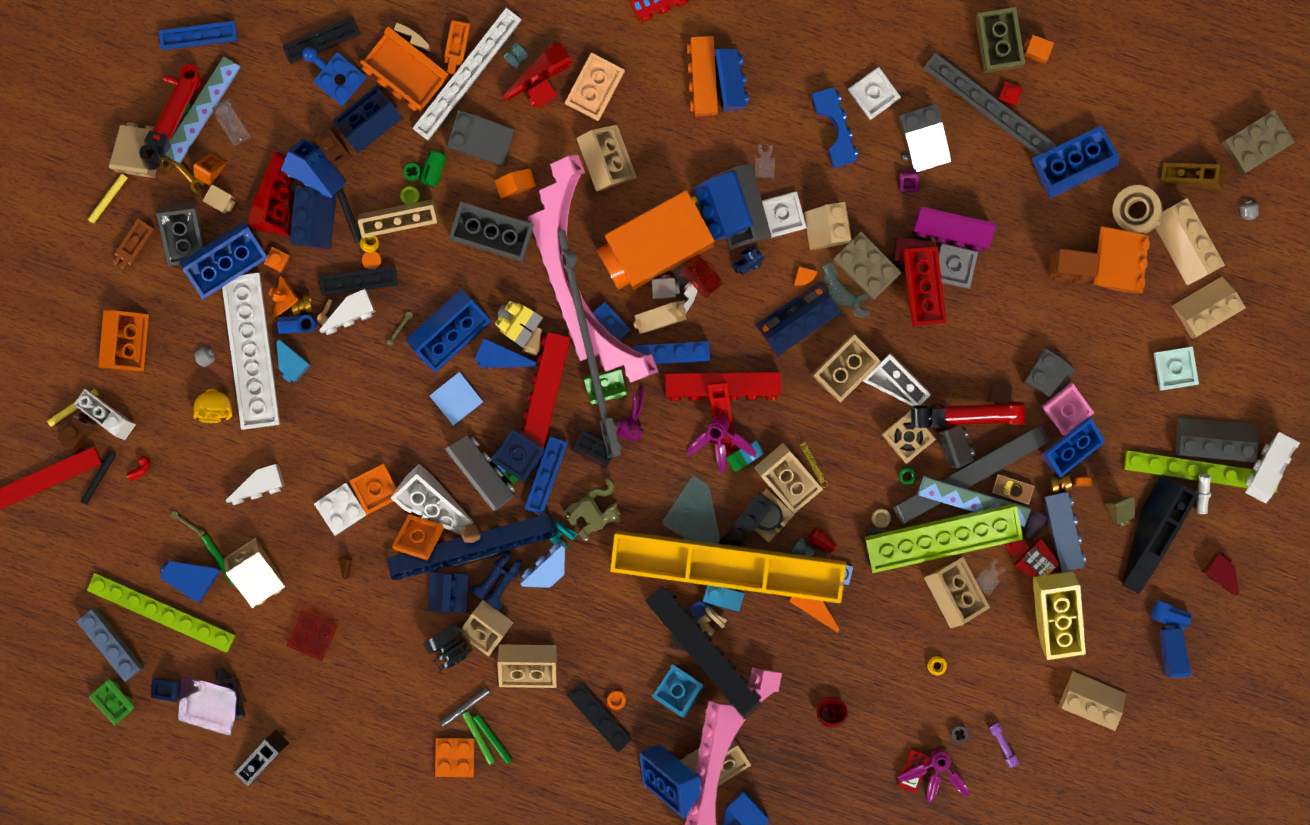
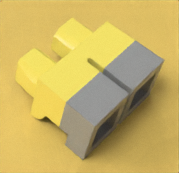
[495,301,543,348]

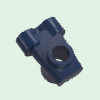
[732,246,765,276]

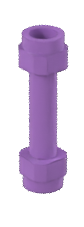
[989,722,1020,768]

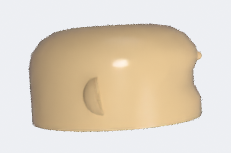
[1112,185,1163,234]

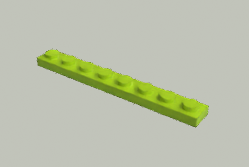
[1123,451,1278,493]
[87,573,236,653]

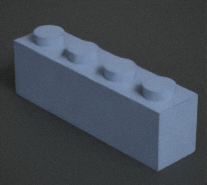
[1042,492,1086,572]
[77,608,144,682]

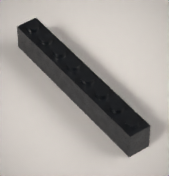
[645,586,762,720]

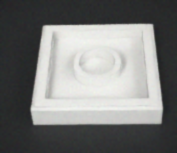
[848,67,901,120]
[762,191,807,238]

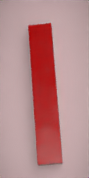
[0,447,102,510]

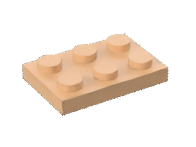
[565,53,625,122]

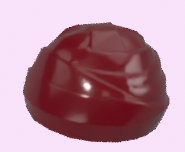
[816,697,848,728]

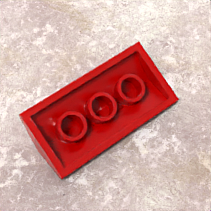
[903,246,947,326]

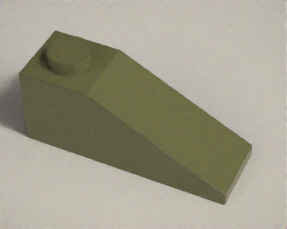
[1105,496,1135,527]

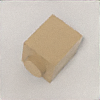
[203,185,235,214]

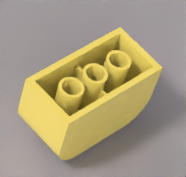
[1033,571,1086,660]

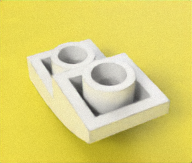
[682,279,699,313]

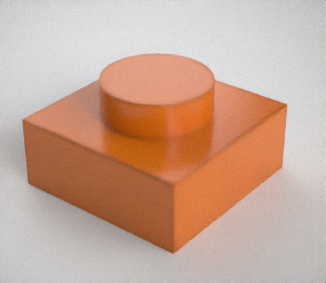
[264,247,290,273]

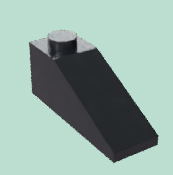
[234,730,289,786]

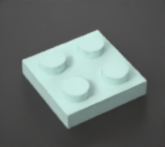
[1153,347,1199,391]

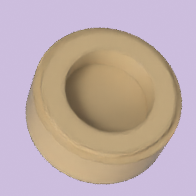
[871,509,891,528]

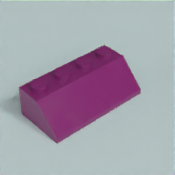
[912,207,997,252]

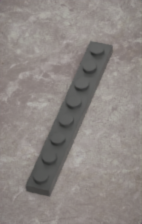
[923,53,1057,156]

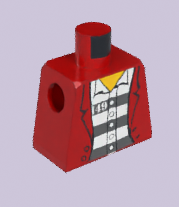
[1013,539,1059,579]

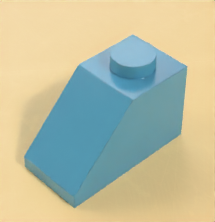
[277,340,311,383]
[702,585,745,612]

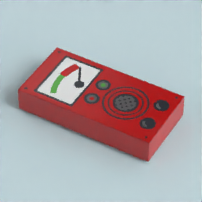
[898,749,929,793]

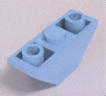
[520,541,566,587]

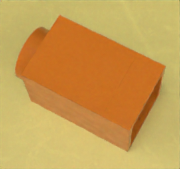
[596,190,715,291]

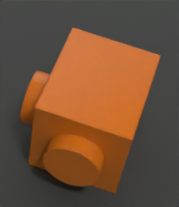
[1023,35,1054,64]

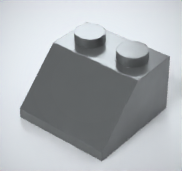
[1023,349,1075,399]

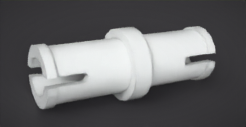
[1196,474,1211,514]

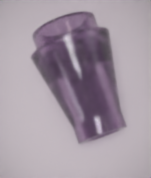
[1022,510,1048,539]

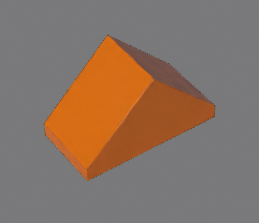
[193,153,227,187]
[495,168,537,199]

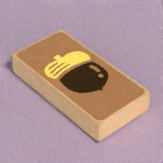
[991,474,1034,504]

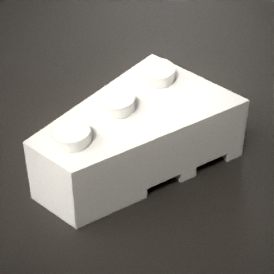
[863,353,931,406]
[1245,432,1300,503]

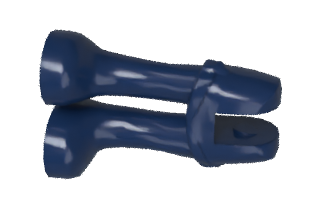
[470,552,522,611]

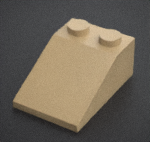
[754,443,823,514]

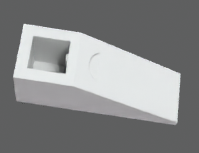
[320,289,376,335]
[73,389,136,440]
[226,464,285,505]

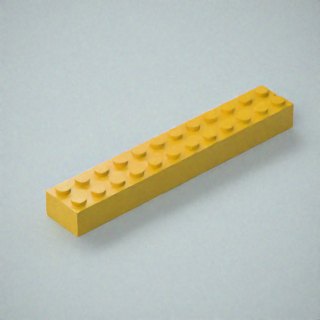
[610,530,847,603]

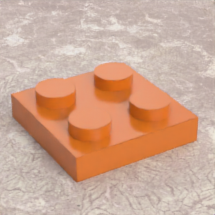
[350,463,397,515]
[392,514,444,560]
[435,737,475,777]

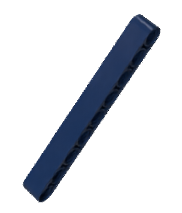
[387,514,556,580]

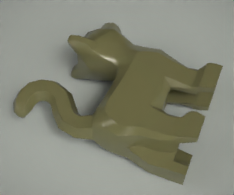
[563,478,622,541]

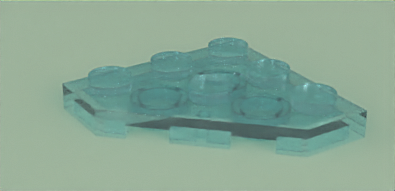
[662,475,720,544]

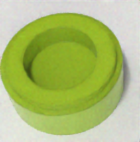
[400,186,420,205]

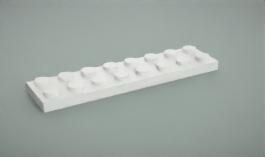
[222,273,280,430]

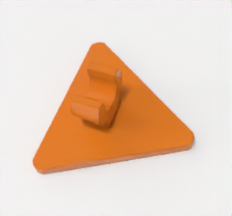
[268,277,298,318]

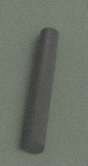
[440,687,490,727]

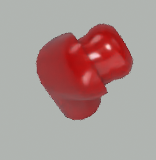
[127,456,151,482]

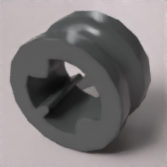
[950,725,969,743]

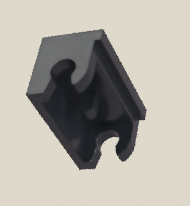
[572,430,612,468]

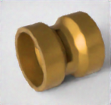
[291,293,314,316]
[1048,472,1072,495]

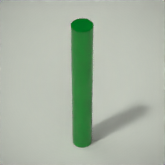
[201,534,234,586]
[473,714,513,764]

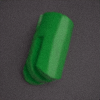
[420,150,447,187]

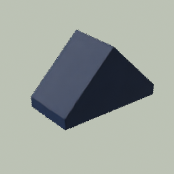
[151,679,183,702]

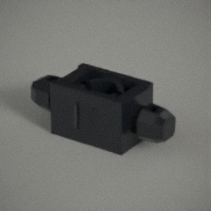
[214,667,247,719]

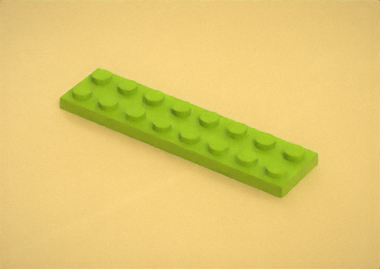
[865,503,1023,573]

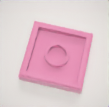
[1041,383,1094,436]

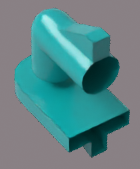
[549,520,579,549]

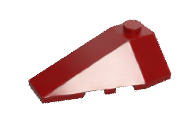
[503,43,573,102]
[247,151,294,236]

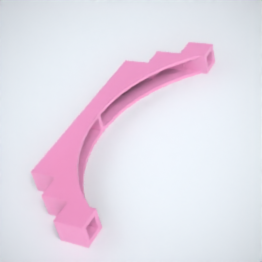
[528,155,658,382]
[685,667,782,825]

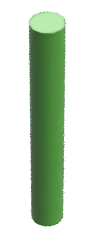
[462,711,496,765]

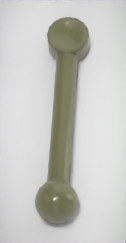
[386,312,413,346]
[171,511,205,537]

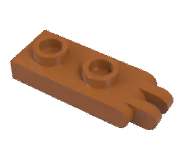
[113,219,155,270]

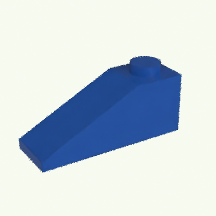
[475,339,537,369]

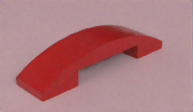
[708,381,736,453]

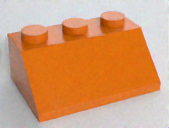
[98,310,149,372]

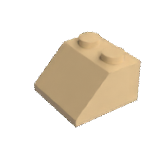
[460,600,514,657]

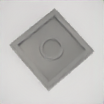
[938,243,978,289]

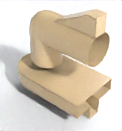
[698,606,727,636]

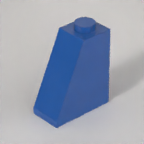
[159,561,222,603]
[1159,624,1191,678]

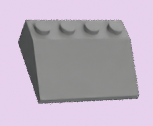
[445,436,515,511]

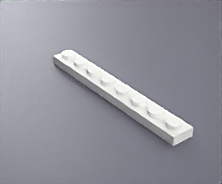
[413,8,522,141]

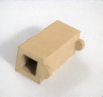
[634,301,687,334]

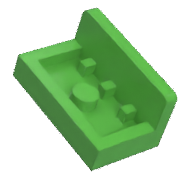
[583,367,628,404]
[89,679,134,726]

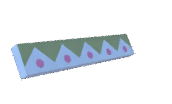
[166,57,241,164]
[918,476,1031,527]

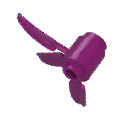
[616,386,645,442]
[687,415,756,474]
[898,748,970,802]

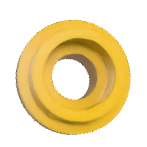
[360,236,379,252]
[927,656,947,676]

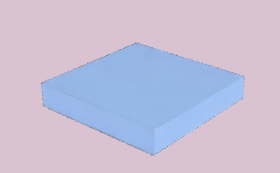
[430,372,483,426]

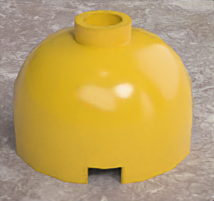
[193,389,232,423]

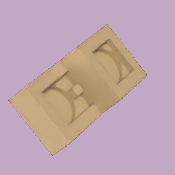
[394,23,431,52]

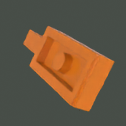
[444,20,471,75]

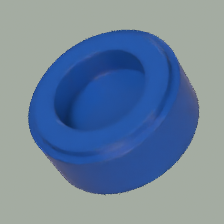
[690,601,708,620]

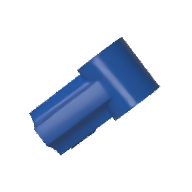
[277,315,318,334]
[1150,600,1192,629]

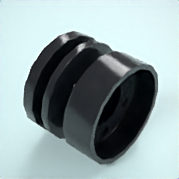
[423,622,474,671]

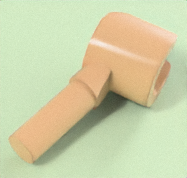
[317,299,332,326]

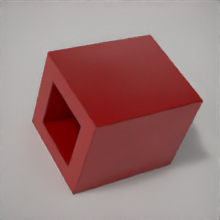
[527,79,558,110]

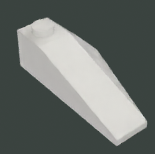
[391,464,473,535]

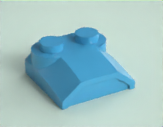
[652,664,705,718]

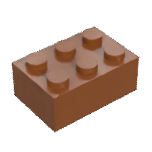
[1048,249,1099,284]

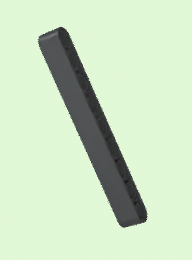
[892,424,1050,525]

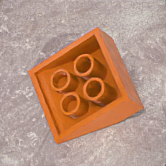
[1094,227,1150,293]

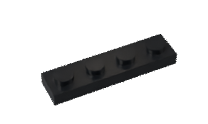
[283,16,361,64]
[319,266,398,296]
[718,492,775,547]
[566,682,632,753]

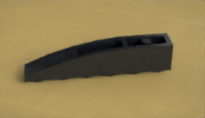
[1122,475,1199,594]

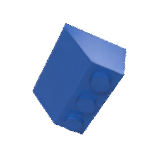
[715,49,749,112]
[694,171,754,241]
[1041,416,1105,478]

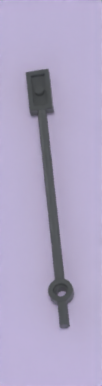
[558,230,622,458]

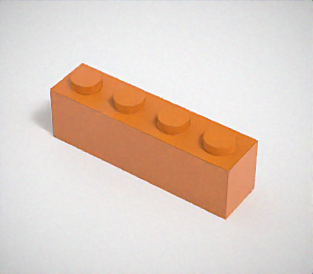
[687,36,718,116]

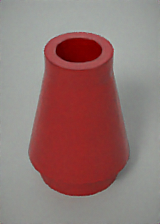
[808,527,837,554]

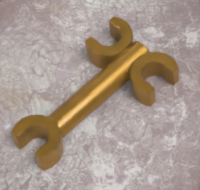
[162,154,206,193]

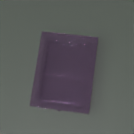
[178,676,237,736]

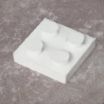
[314,483,366,536]

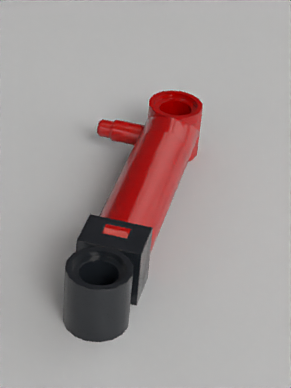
[139,64,202,170]
[911,402,1025,428]

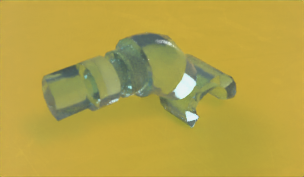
[823,263,871,318]

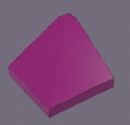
[899,169,919,192]

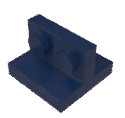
[492,429,545,482]
[428,572,469,613]

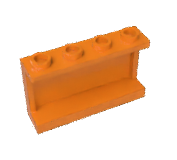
[360,26,450,112]

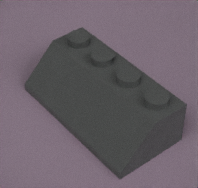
[710,164,772,250]
[449,202,534,263]
[1175,417,1258,462]

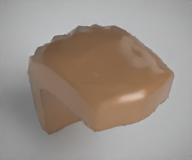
[459,523,480,543]

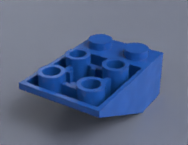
[281,138,346,198]

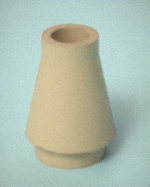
[522,327,543,356]

